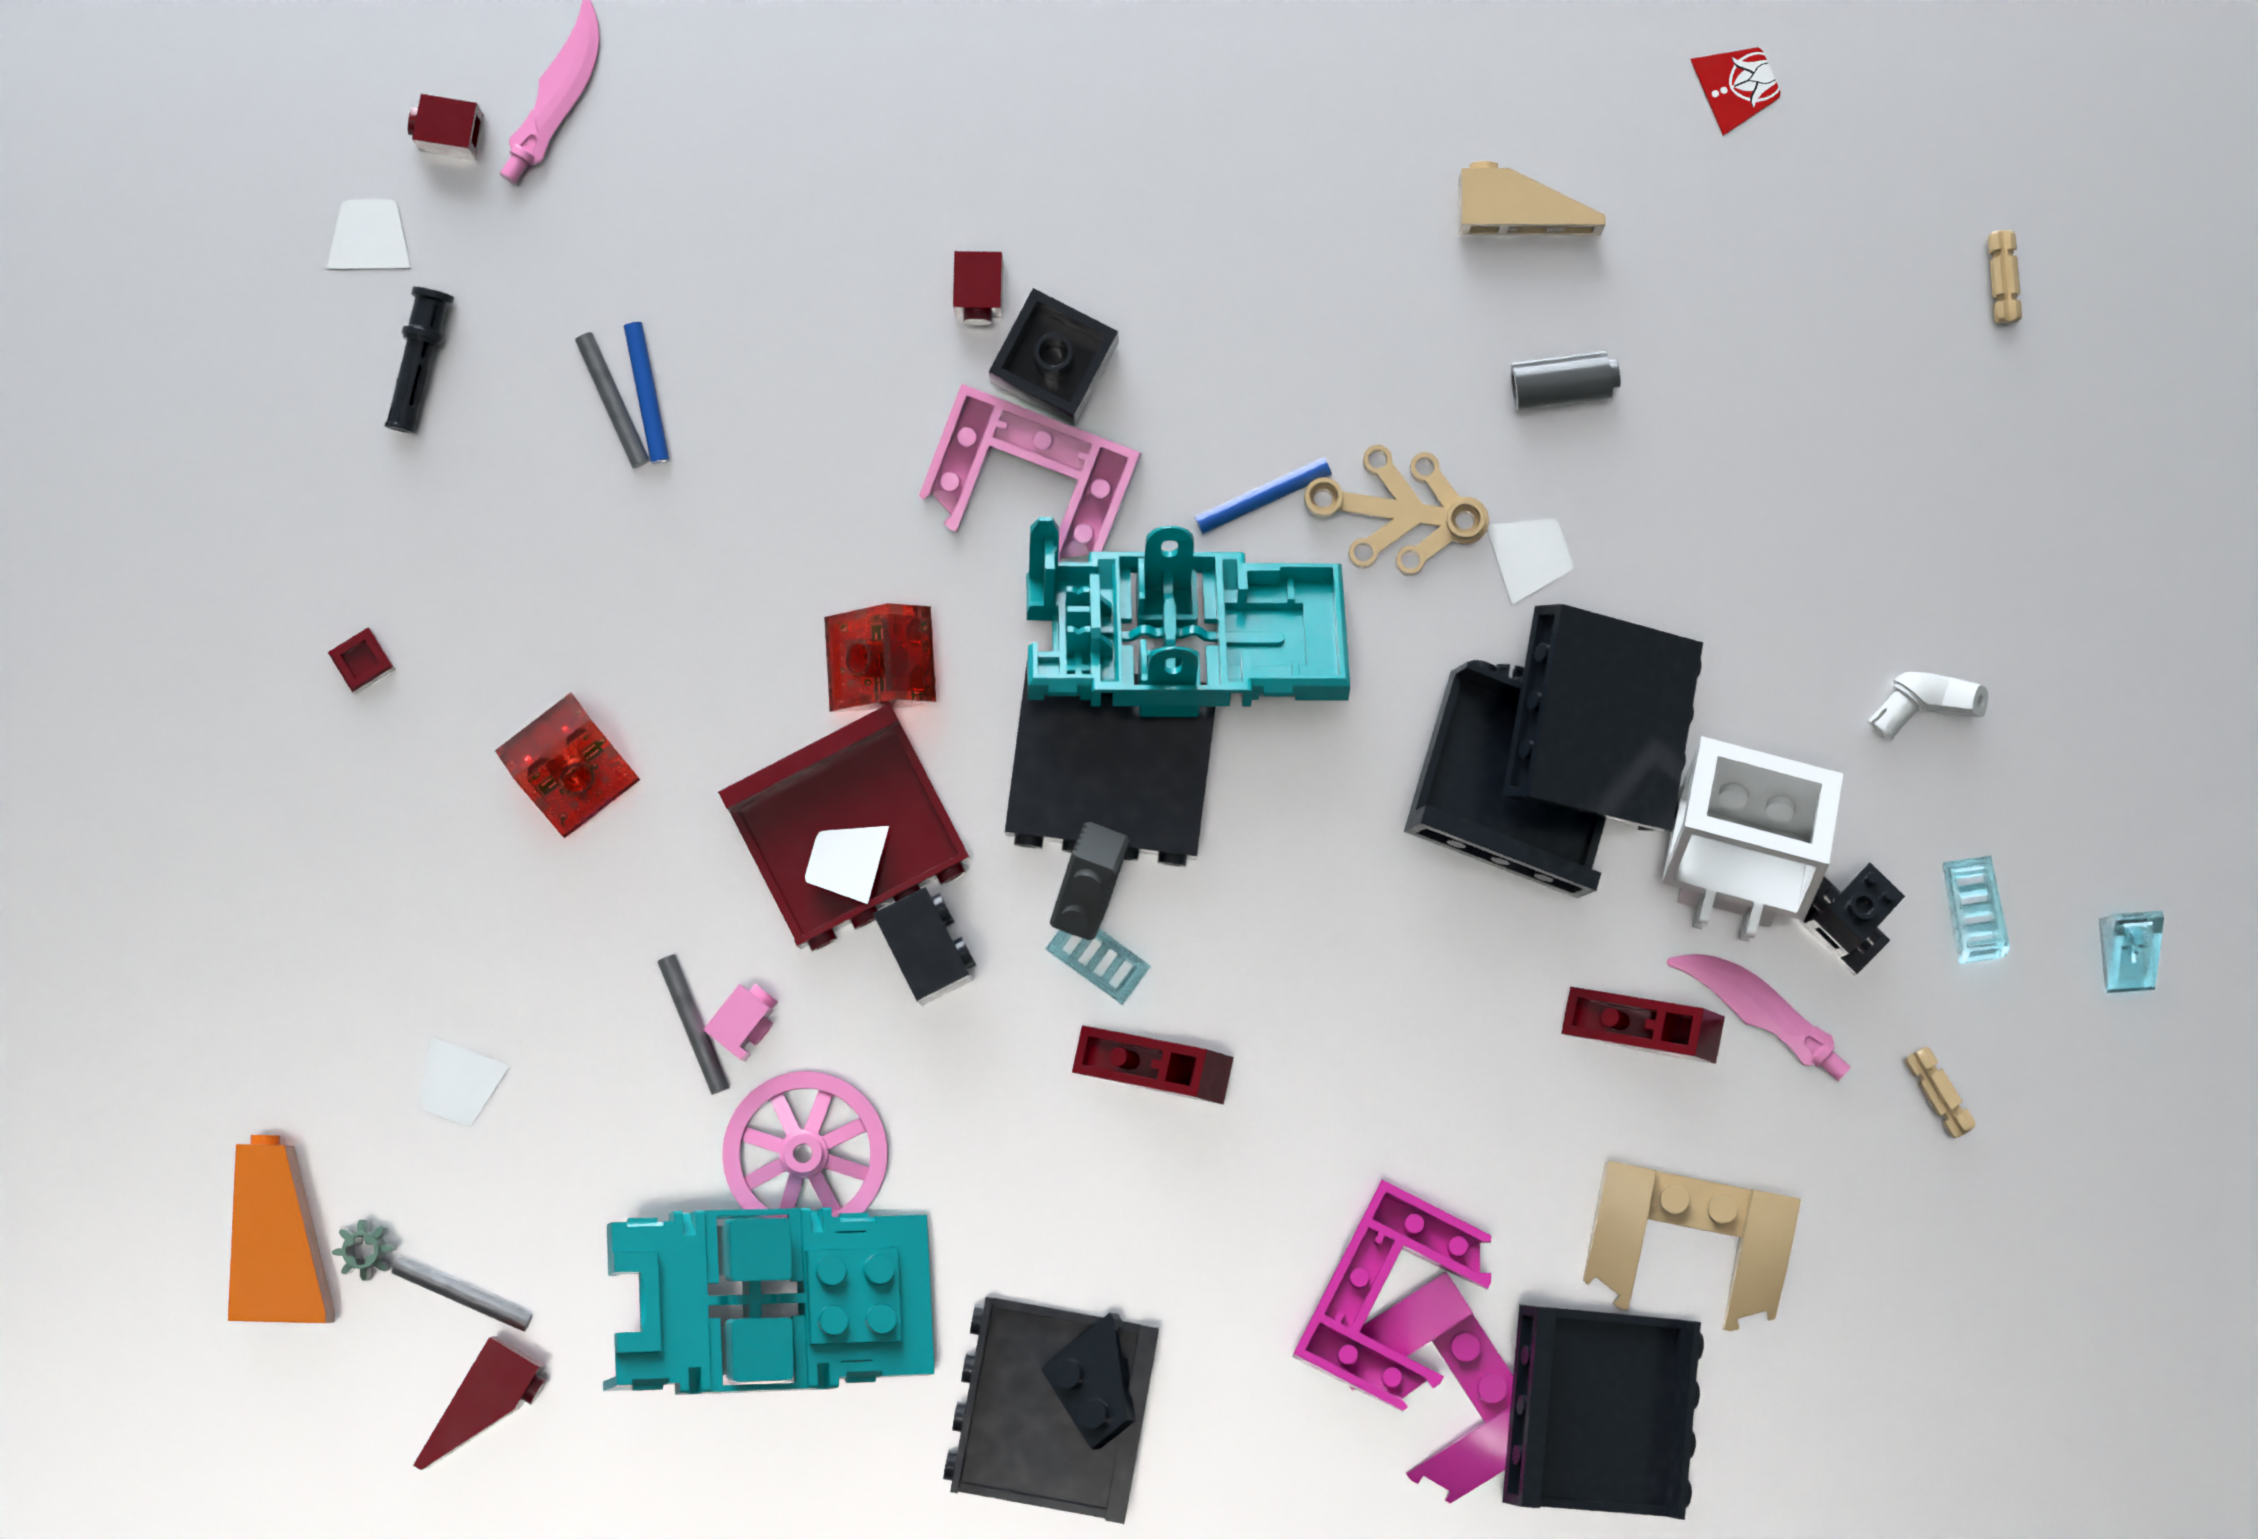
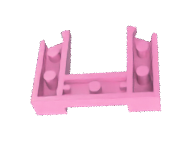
[919,384,1142,562]

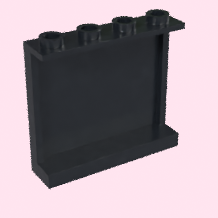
[1502,604,1703,831]
[1404,660,1606,898]
[1005,664,1216,867]
[943,1296,1159,1524]
[1502,1304,1704,1520]

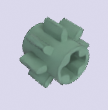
[332,1220,397,1281]

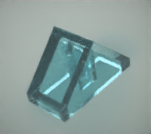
[2098,911,2164,993]

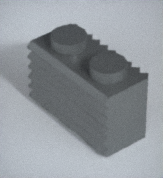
[1049,822,1130,940]

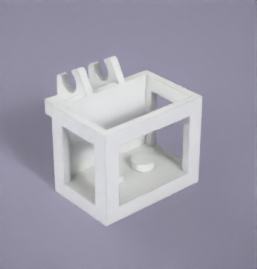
[1662,736,1844,942]

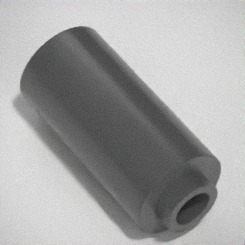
[1510,351,1621,410]

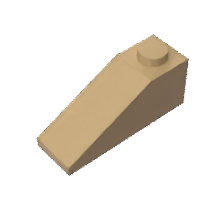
[1459,161,1606,235]

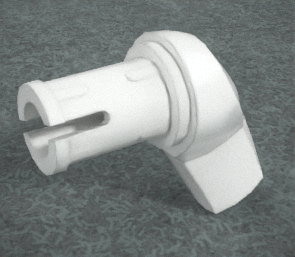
[1867,672,1989,742]

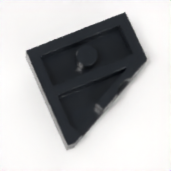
[1041,1313,1136,1450]

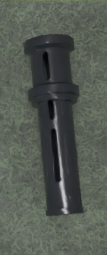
[384,286,454,434]

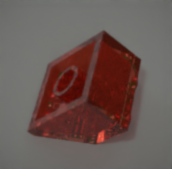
[824,603,936,712]
[495,692,640,838]

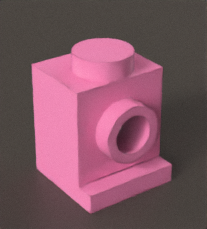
[703,984,778,1062]

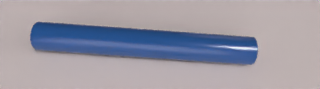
[623,322,670,464]
[1194,457,1332,534]

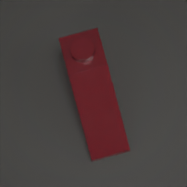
[1561,986,1725,1064]
[1072,1025,1234,1105]
[413,1336,546,1470]

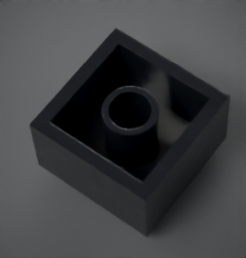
[989,288,1119,426]
[873,887,977,1006]

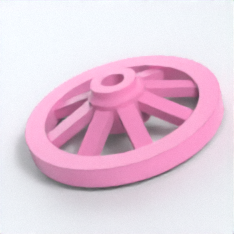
[723,1071,888,1219]

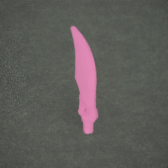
[499,0,600,184]
[1667,954,1851,1081]

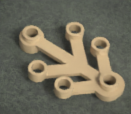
[1304,445,1489,576]

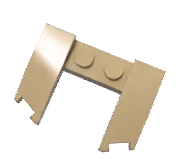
[1583,1161,1801,1331]

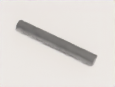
[575,332,650,468]
[657,954,729,1095]
[392,1256,533,1332]

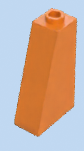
[228,1135,335,1323]

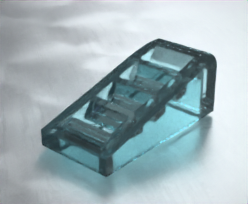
[1942,855,2010,964]
[1045,929,1151,1007]

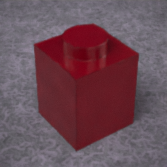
[407,94,484,160]
[953,251,1004,325]

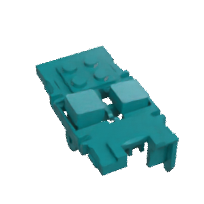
[1026,517,1350,717]
[603,1208,935,1395]

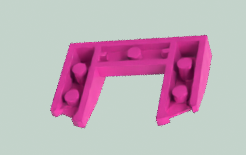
[1292,1180,1491,1412]
[1349,1272,1513,1504]

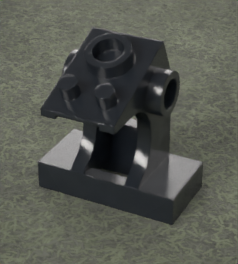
[1796,862,1905,976]

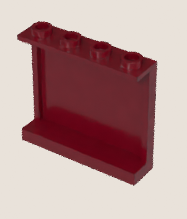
[718,703,971,952]

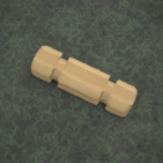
[1988,230,2022,324]
[1905,1047,1975,1139]

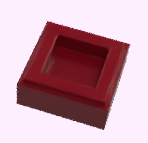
[328,627,396,694]

